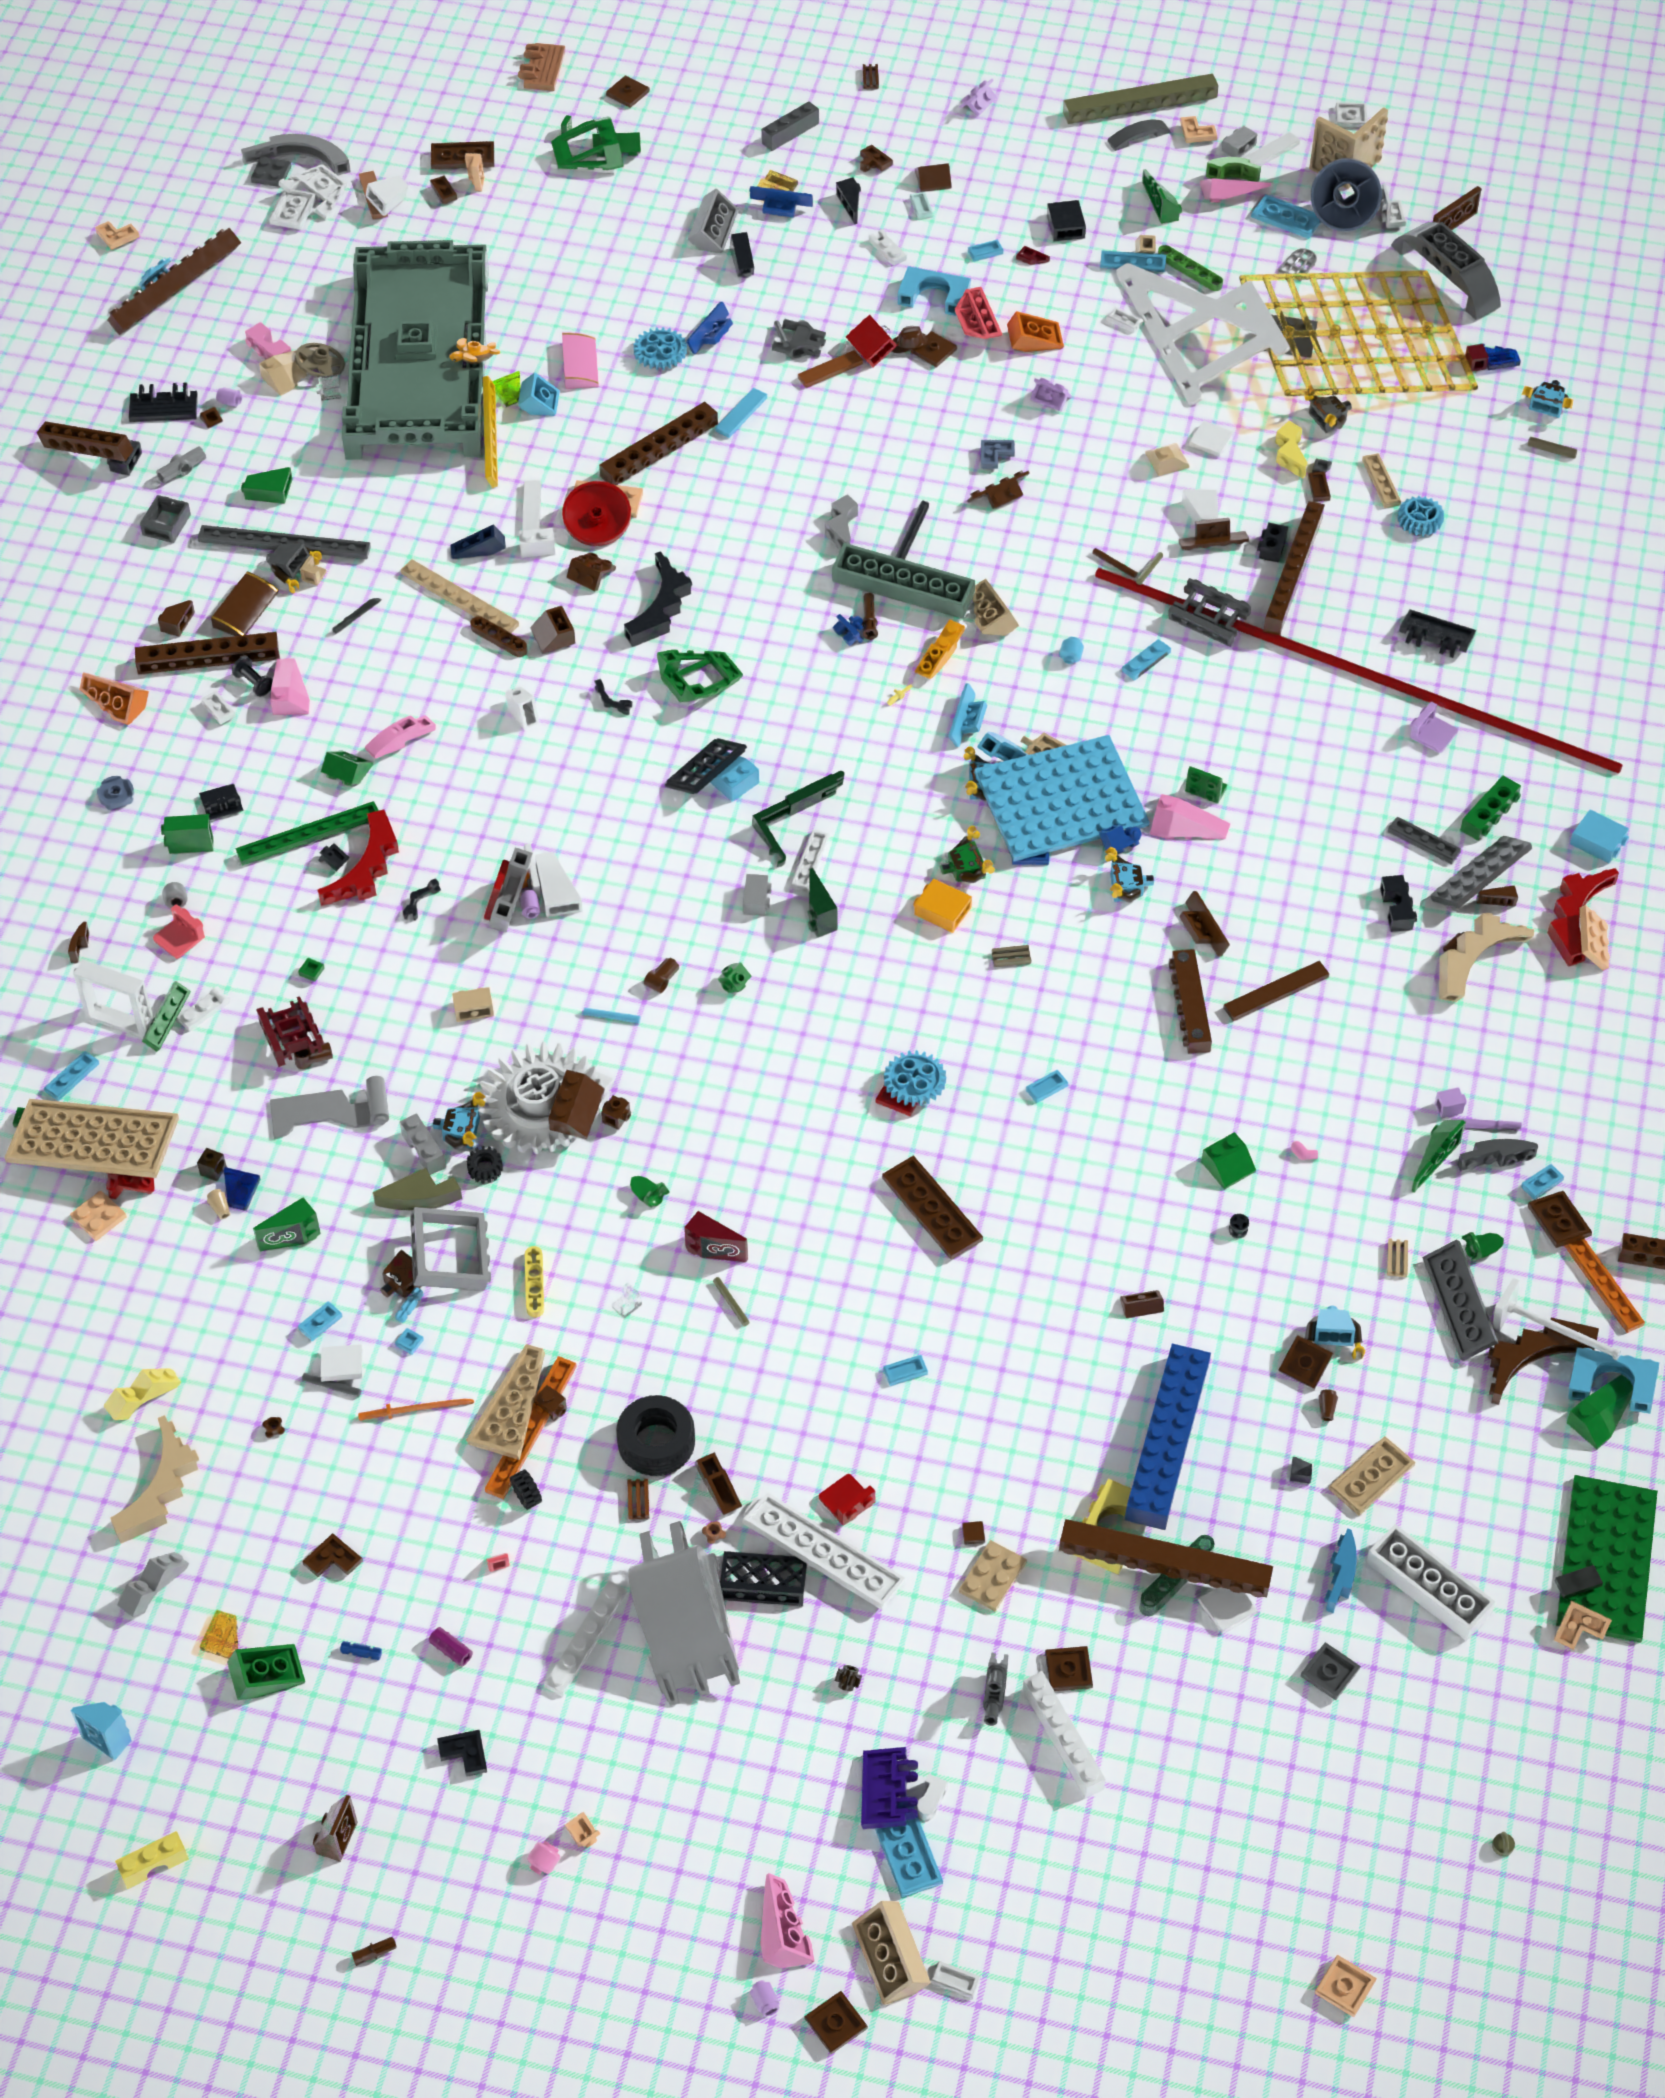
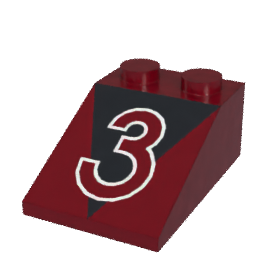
[684,1211,748,1262]

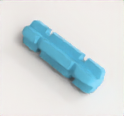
[395,1288,424,1323]

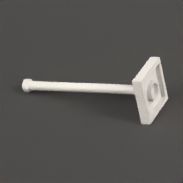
[1493,1277,1622,1360]

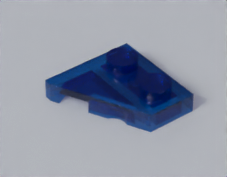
[1480,343,1521,370]
[224,1167,261,1211]

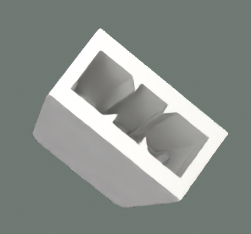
[505,686,540,730]

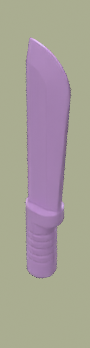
[1451,1118,1522,1130]

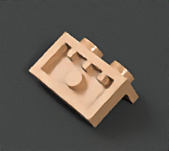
[465,153,485,192]

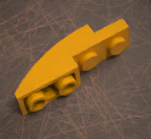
[915,619,965,679]

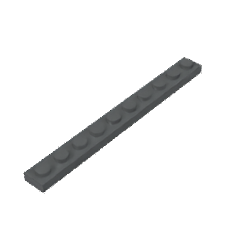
[198,525,371,560]

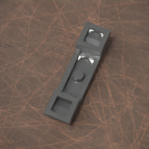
[1107,119,1170,151]

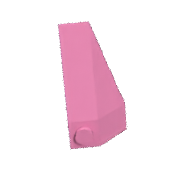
[1200,178,1271,203]
[270,658,310,715]
[1150,794,1231,839]

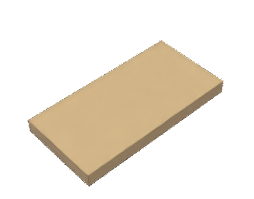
[1328,1436,1416,1516]

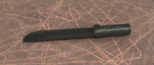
[332,598,382,634]

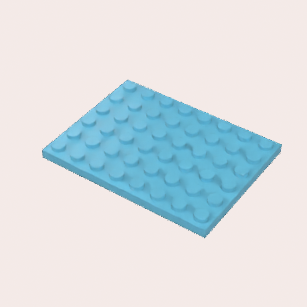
[974,735,1150,861]

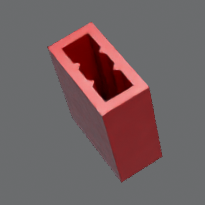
[845,314,898,368]

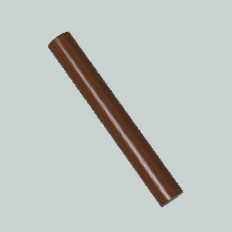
[1092,548,1138,578]

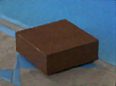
[962,1521,985,1545]

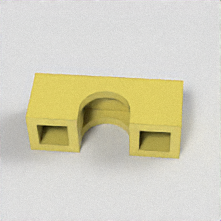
[115,1831,189,1890]

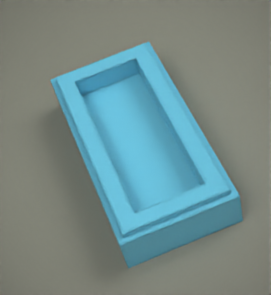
[967,239,1004,262]
[1026,1069,1068,1104]
[883,1355,928,1386]

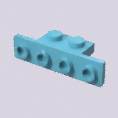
[949,683,988,747]

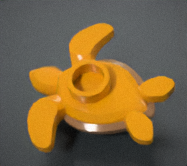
[450,338,500,364]

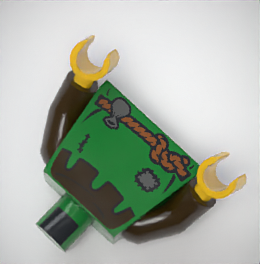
[940,825,995,883]

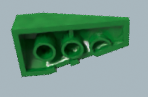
[1142,169,1182,224]
[1411,1120,1466,1193]

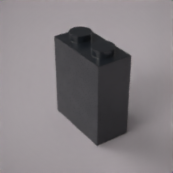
[1046,200,1086,242]

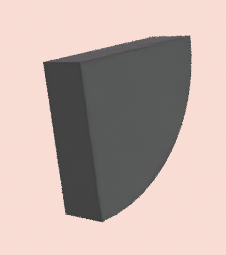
[1312,458,1332,473]

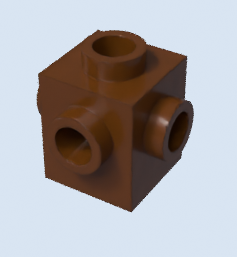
[601,1095,632,1130]

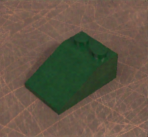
[807,868,838,938]

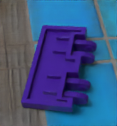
[861,1747,918,1830]

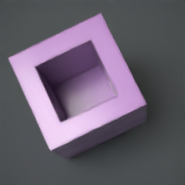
[1434,1087,1467,1118]

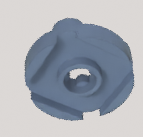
[97,776,135,810]

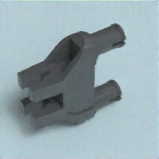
[772,318,826,358]
[983,1652,1009,1726]

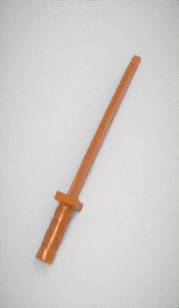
[358,1398,474,1421]

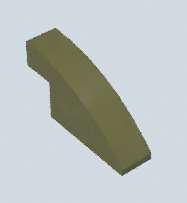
[372,1168,462,1211]

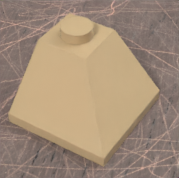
[1145,442,1190,476]

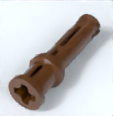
[862,593,878,640]

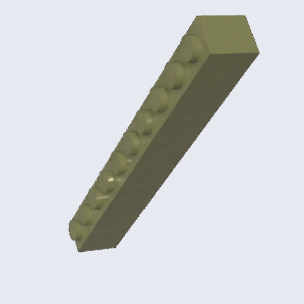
[1063,73,1219,124]

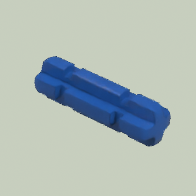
[340,1641,382,1660]

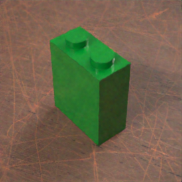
[161,814,214,854]

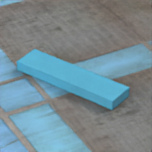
[1100,250,1166,272]
[715,387,767,438]

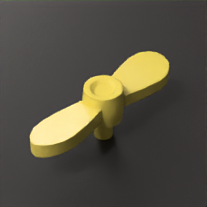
[887,684,913,706]

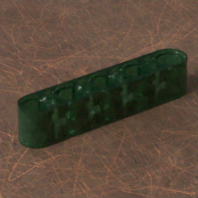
[1139,1535,1215,1617]

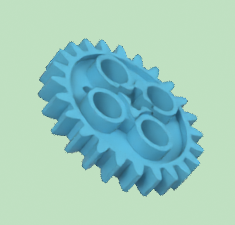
[633,327,687,370]
[884,1050,947,1107]

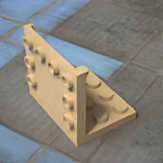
[1309,107,1388,189]

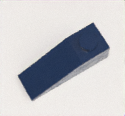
[450,524,506,559]

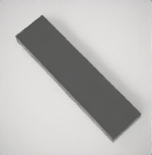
[1388,816,1462,865]

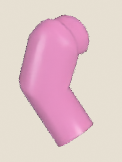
[1291,1141,1318,1160]

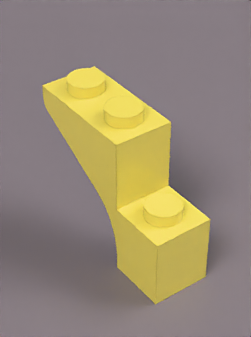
[1275,421,1308,479]
[103,1368,181,1420]

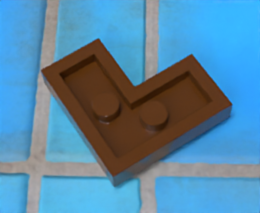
[302,1533,363,1577]

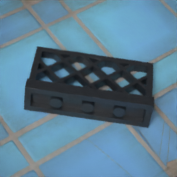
[719,1551,807,1606]

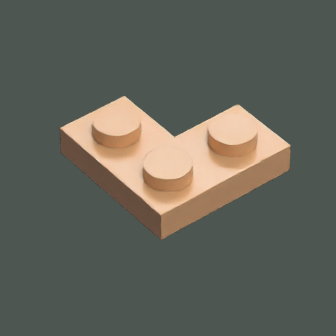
[1180,116,1218,143]
[95,221,140,250]
[1553,1601,1612,1650]

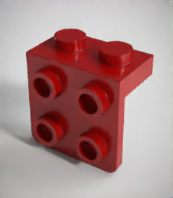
[106,1173,155,1199]
[819,1473,876,1526]

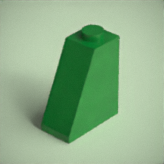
[241,467,293,504]

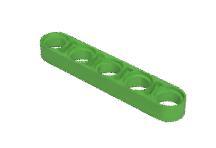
[1158,245,1223,291]

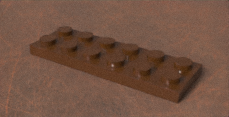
[882,1155,983,1260]

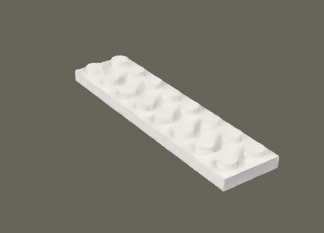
[743,1492,906,1610]

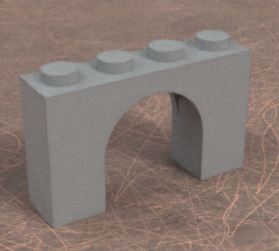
[489,847,533,933]

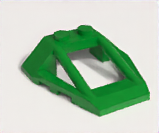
[551,116,624,170]
[657,649,743,702]

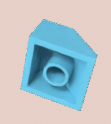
[518,372,560,416]

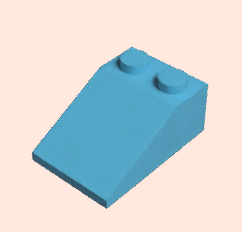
[696,751,760,802]

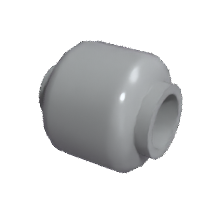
[162,882,188,909]

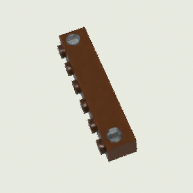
[1168,949,1212,1054]

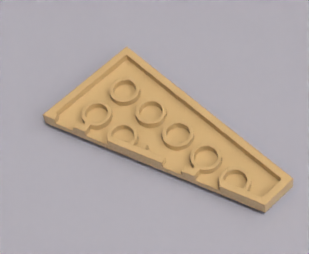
[466,1344,545,1460]

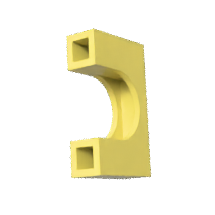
[1074,1478,1132,1575]

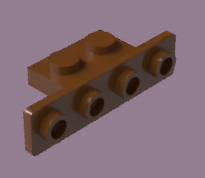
[967,470,1030,510]
[1178,517,1249,550]
[1179,891,1230,957]

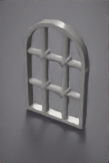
[1278,248,1317,281]

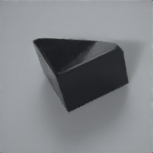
[1290,1457,1312,1484]

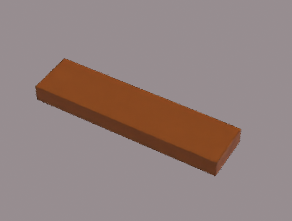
[797,350,863,388]

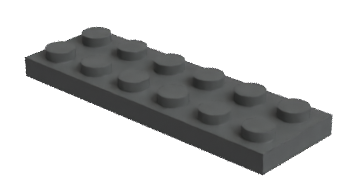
[1430,836,1533,909]
[1422,1239,1498,1361]

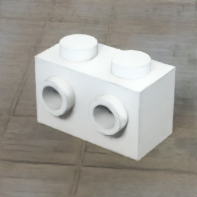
[518,528,556,558]

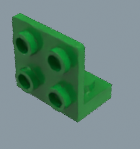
[1185,766,1228,804]

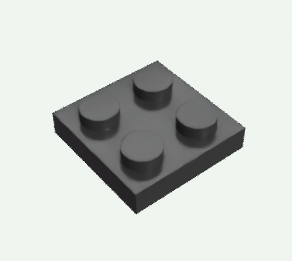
[251,157,292,187]
[1300,1642,1361,1700]

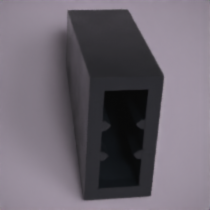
[729,232,755,277]

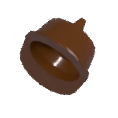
[891,325,928,354]

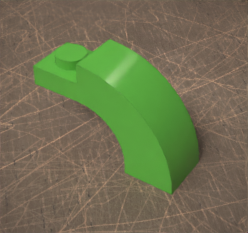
[1205,157,1261,182]

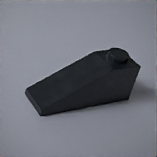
[836,177,861,225]

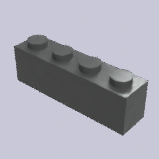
[761,101,819,151]

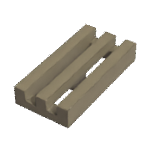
[991,945,1032,967]

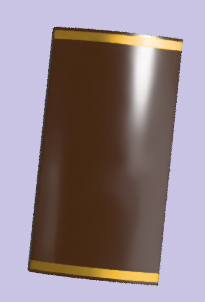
[211,571,279,636]

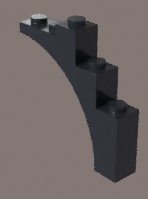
[624,551,693,647]

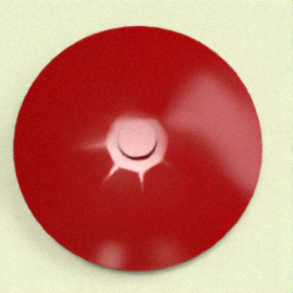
[562,481,631,546]

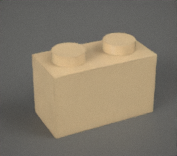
[452,987,494,1022]

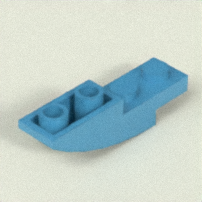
[1324,1528,1357,1614]

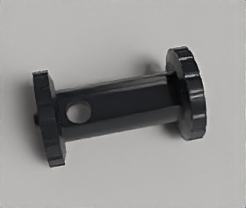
[232,656,273,697]

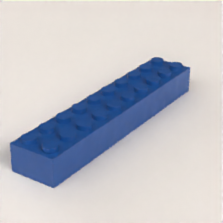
[1125,1343,1211,1530]

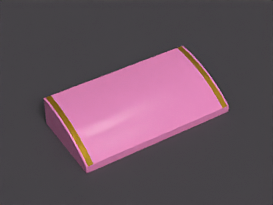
[562,332,599,389]

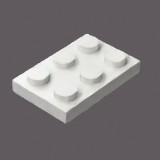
[270,189,317,230]

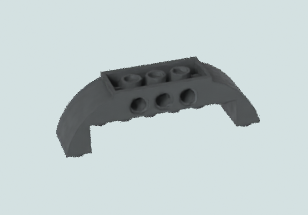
[1391,222,1501,320]

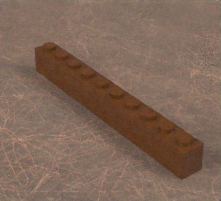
[107,227,242,336]
[1263,501,1325,636]
[1059,1519,1274,1598]

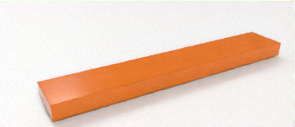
[1564,1238,1645,1333]

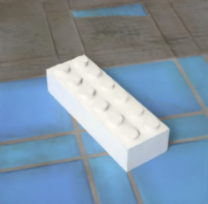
[1366,1524,1496,1641]

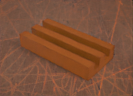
[627,1478,650,1520]

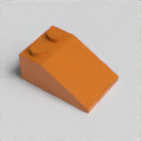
[1007,311,1064,352]

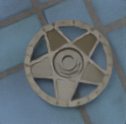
[295,342,345,378]

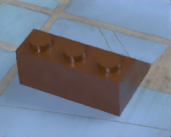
[548,1069,605,1140]

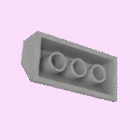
[688,188,739,253]

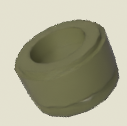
[1492,1831,1515,1857]

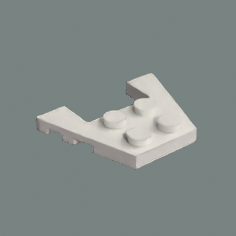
[279,164,347,220]

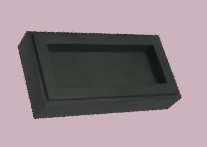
[1554,1565,1603,1599]

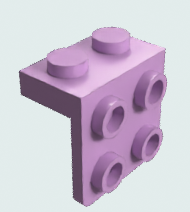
[1410,702,1458,753]

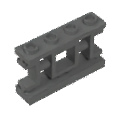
[1168,578,1251,647]

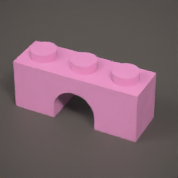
[245,322,291,359]

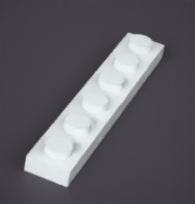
[544,1580,627,1696]

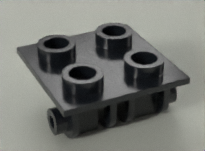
[199,783,244,820]

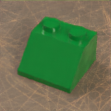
[321,750,374,786]
[1201,1132,1256,1190]

